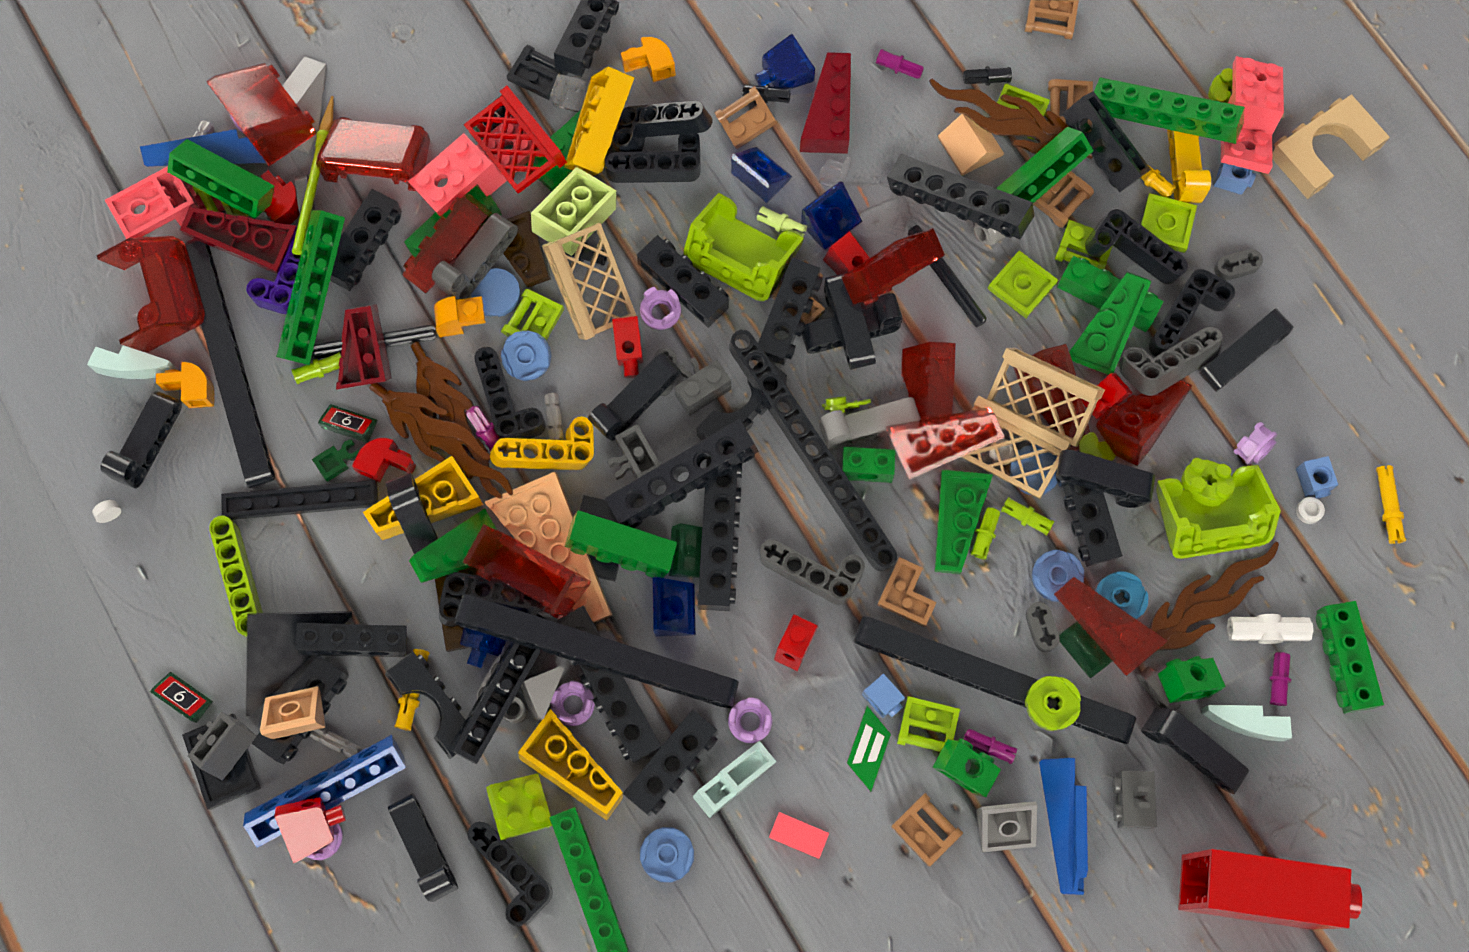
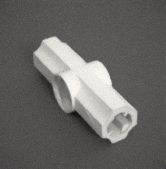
[1227,614,1313,644]

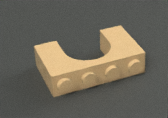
[1272,94,1390,199]

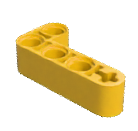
[1167,129,1211,203]
[490,416,594,470]

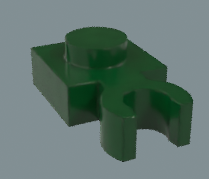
[312,439,359,482]

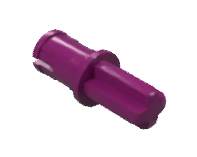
[876,49,924,79]
[466,406,502,452]
[1269,652,1292,706]
[963,729,1017,764]

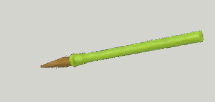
[292,96,334,255]

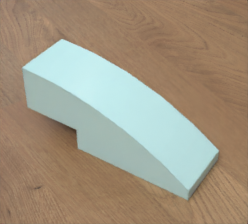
[87,345,177,379]
[1201,705,1292,741]
[693,741,777,818]

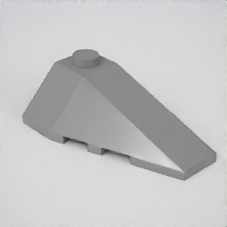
[258,57,327,154]

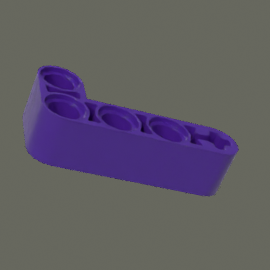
[246,229,300,315]

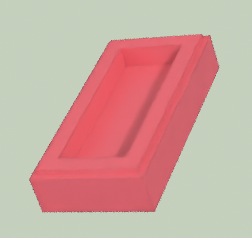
[769,812,829,859]

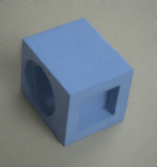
[1214,163,1256,195]
[1296,456,1338,499]
[862,673,905,718]

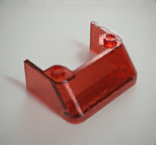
[96,236,205,353]
[463,524,592,619]

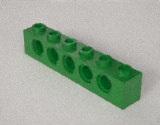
[1094,77,1245,144]
[276,210,345,365]
[549,807,630,952]

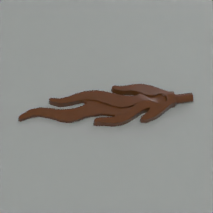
[929,78,1093,159]
[410,342,503,499]
[369,383,513,495]
[1129,542,1279,663]

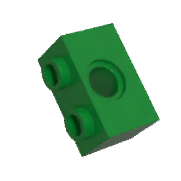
[841,447,896,483]
[1158,656,1226,703]
[932,738,1001,797]

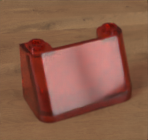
[206,63,317,166]
[316,117,430,192]

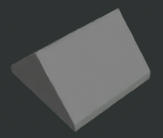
[520,666,564,721]
[976,801,1037,852]

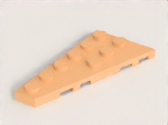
[484,472,612,623]

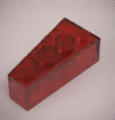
[402,194,493,294]
[841,228,945,305]
[886,407,1005,480]
[1053,577,1167,676]

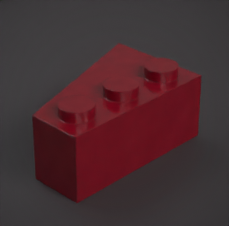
[336,304,392,390]

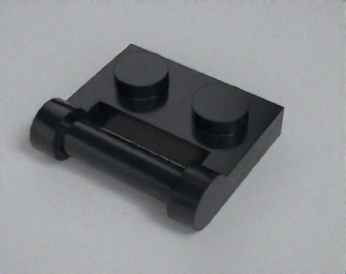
[507,45,568,100]

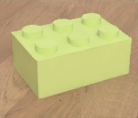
[531,167,616,256]

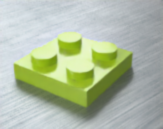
[1141,193,1197,253]
[987,250,1058,319]
[486,773,552,840]

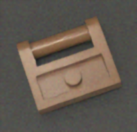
[1025,0,1079,40]
[1047,79,1093,127]
[714,86,777,149]
[1033,171,1094,228]
[891,793,963,867]

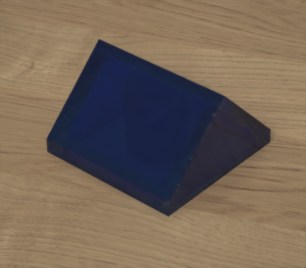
[731,147,792,203]
[801,181,863,250]
[652,577,696,637]

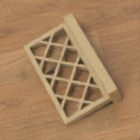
[542,223,637,340]
[987,348,1105,447]
[949,396,1070,499]

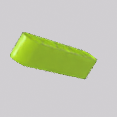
[209,515,263,638]

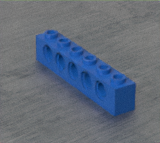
[243,735,406,848]

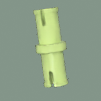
[757,206,807,237]

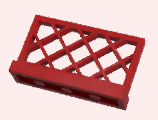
[463,86,567,194]

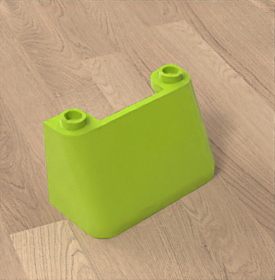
[683,193,804,301]
[1156,465,1281,559]

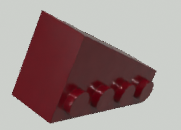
[800,52,851,154]
[180,207,297,275]

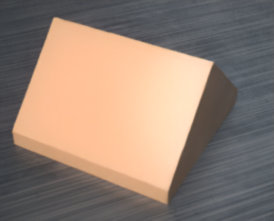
[938,114,1004,176]
[260,686,326,739]

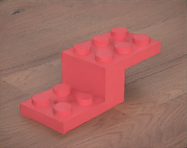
[1221,56,1284,174]
[408,116,540,216]
[105,166,225,243]

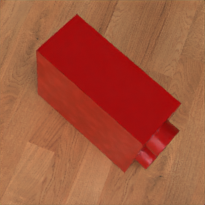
[1178,849,1362,929]

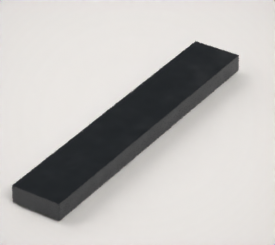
[221,480,378,520]

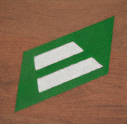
[847,706,891,792]

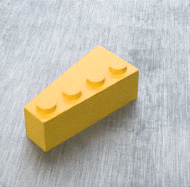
[564,66,634,176]
[363,456,484,540]
[518,709,623,821]

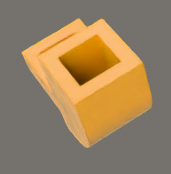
[621,37,676,82]
[434,296,486,337]
[156,362,214,408]

